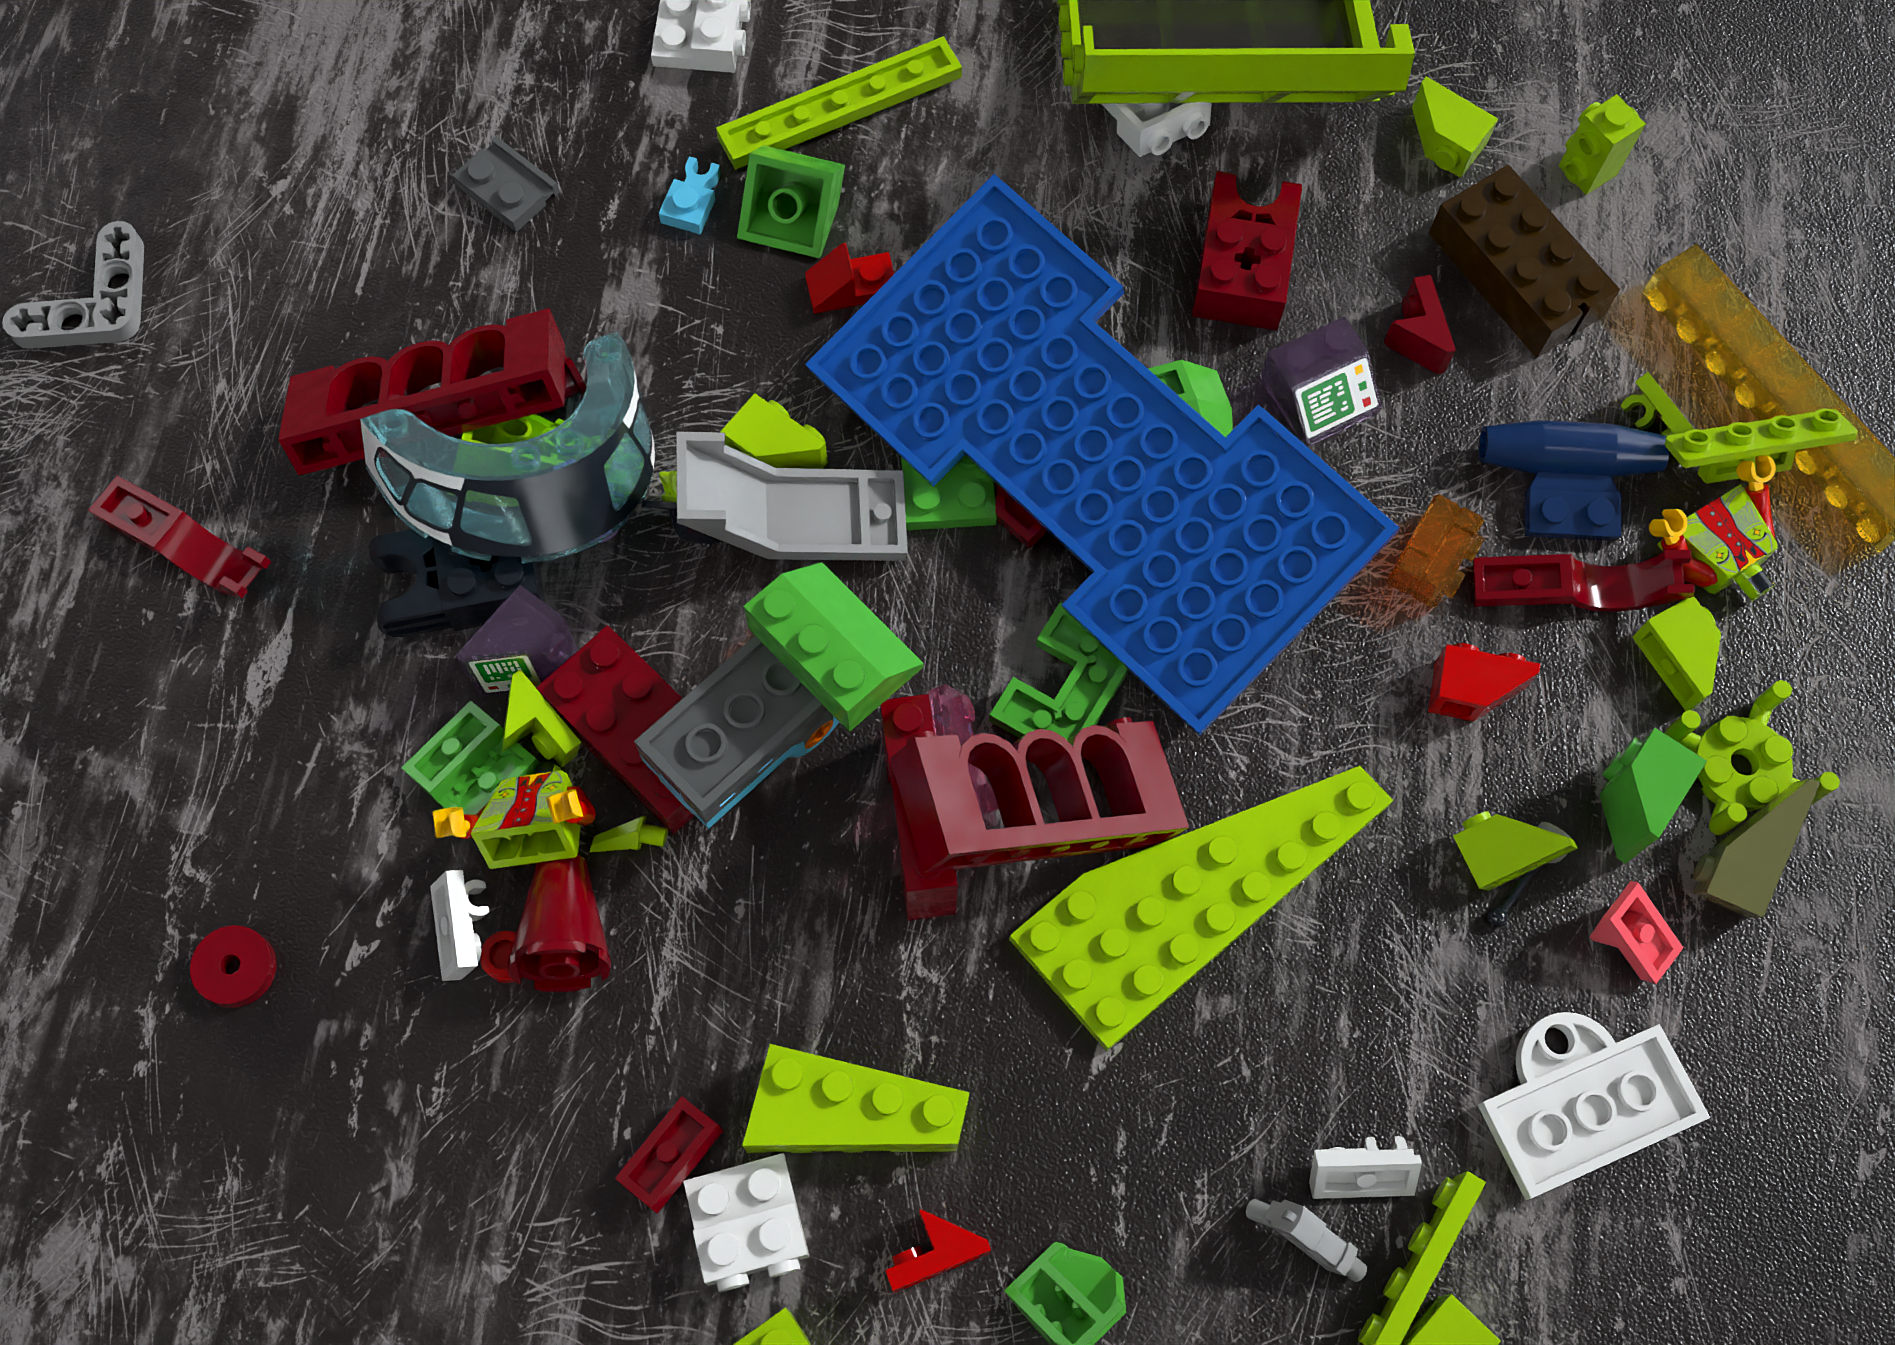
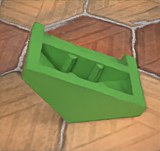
[1004,1242,1126,1345]

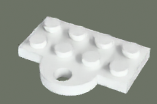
[1478,1012,1710,1200]

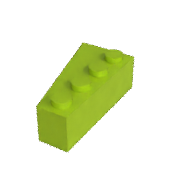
[742,1044,970,1153]

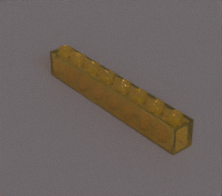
[1642,244,1895,553]

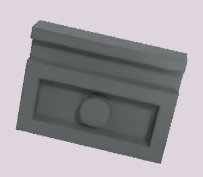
[452,136,560,232]

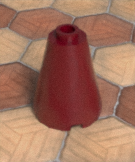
[508,855,611,992]

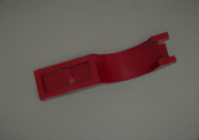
[88,475,271,599]
[1473,550,1695,612]

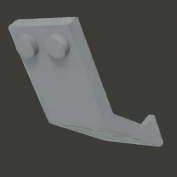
[676,432,908,561]

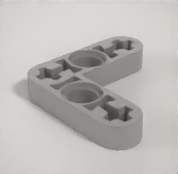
[2,221,144,349]

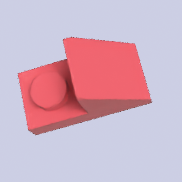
[1589,881,1683,984]

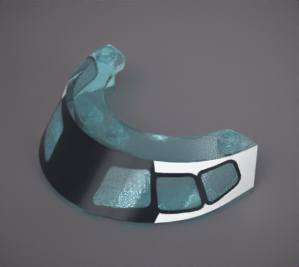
[360,331,655,563]

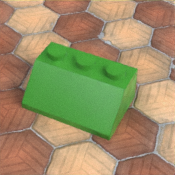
[744,562,924,732]

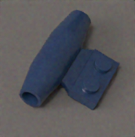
[1478,420,1669,541]

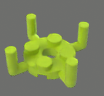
[1664,680,1840,835]

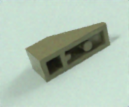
[1693,778,1820,918]

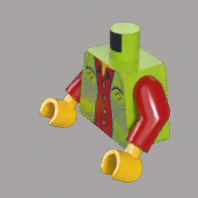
[1649,456,1778,601]
[433,762,596,869]

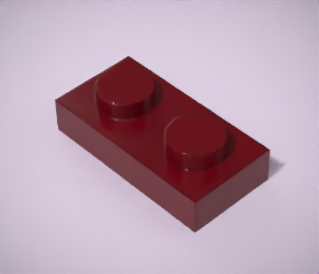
[615,1096,724,1214]

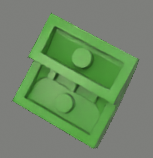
[401,701,540,815]

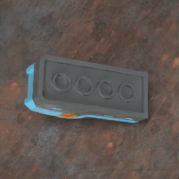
[634,636,839,829]

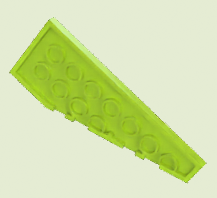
[1009,766,1394,1052]

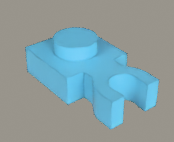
[659,156,721,235]

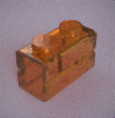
[1387,494,1485,607]

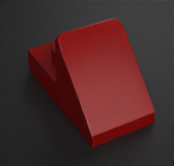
[805,242,894,314]
[885,1209,991,1294]

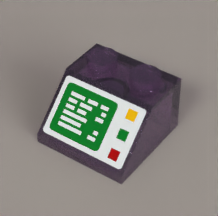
[1260,316,1382,447]
[455,585,578,695]

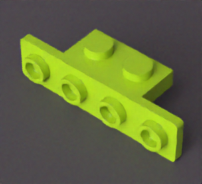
[1665,408,1858,484]

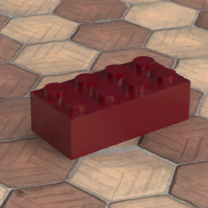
[536,625,694,835]

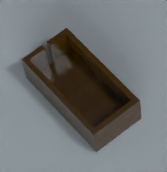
[1429,164,1620,358]

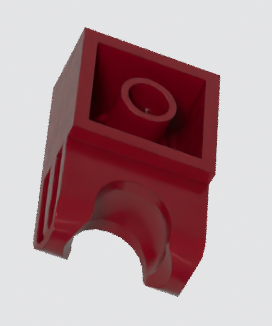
[1191,170,1302,331]

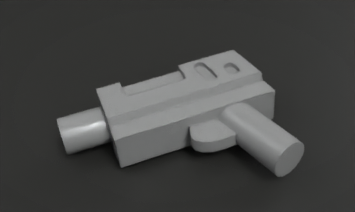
[1246,1199,1367,1282]

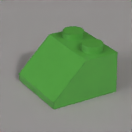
[737,145,845,258]
[1599,728,1707,864]

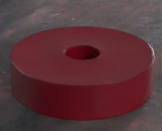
[190,925,277,1008]

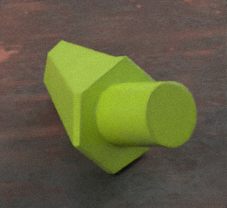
[590,816,668,852]

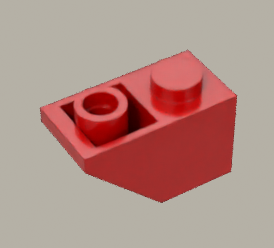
[1428,643,1541,722]

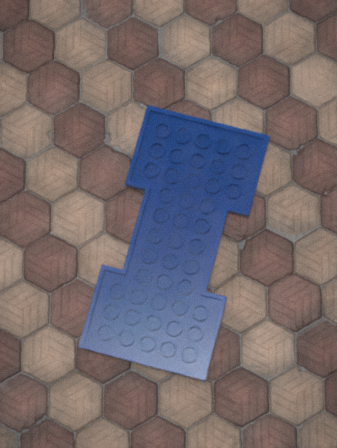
[805,174,1400,736]

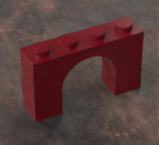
[880,694,958,921]

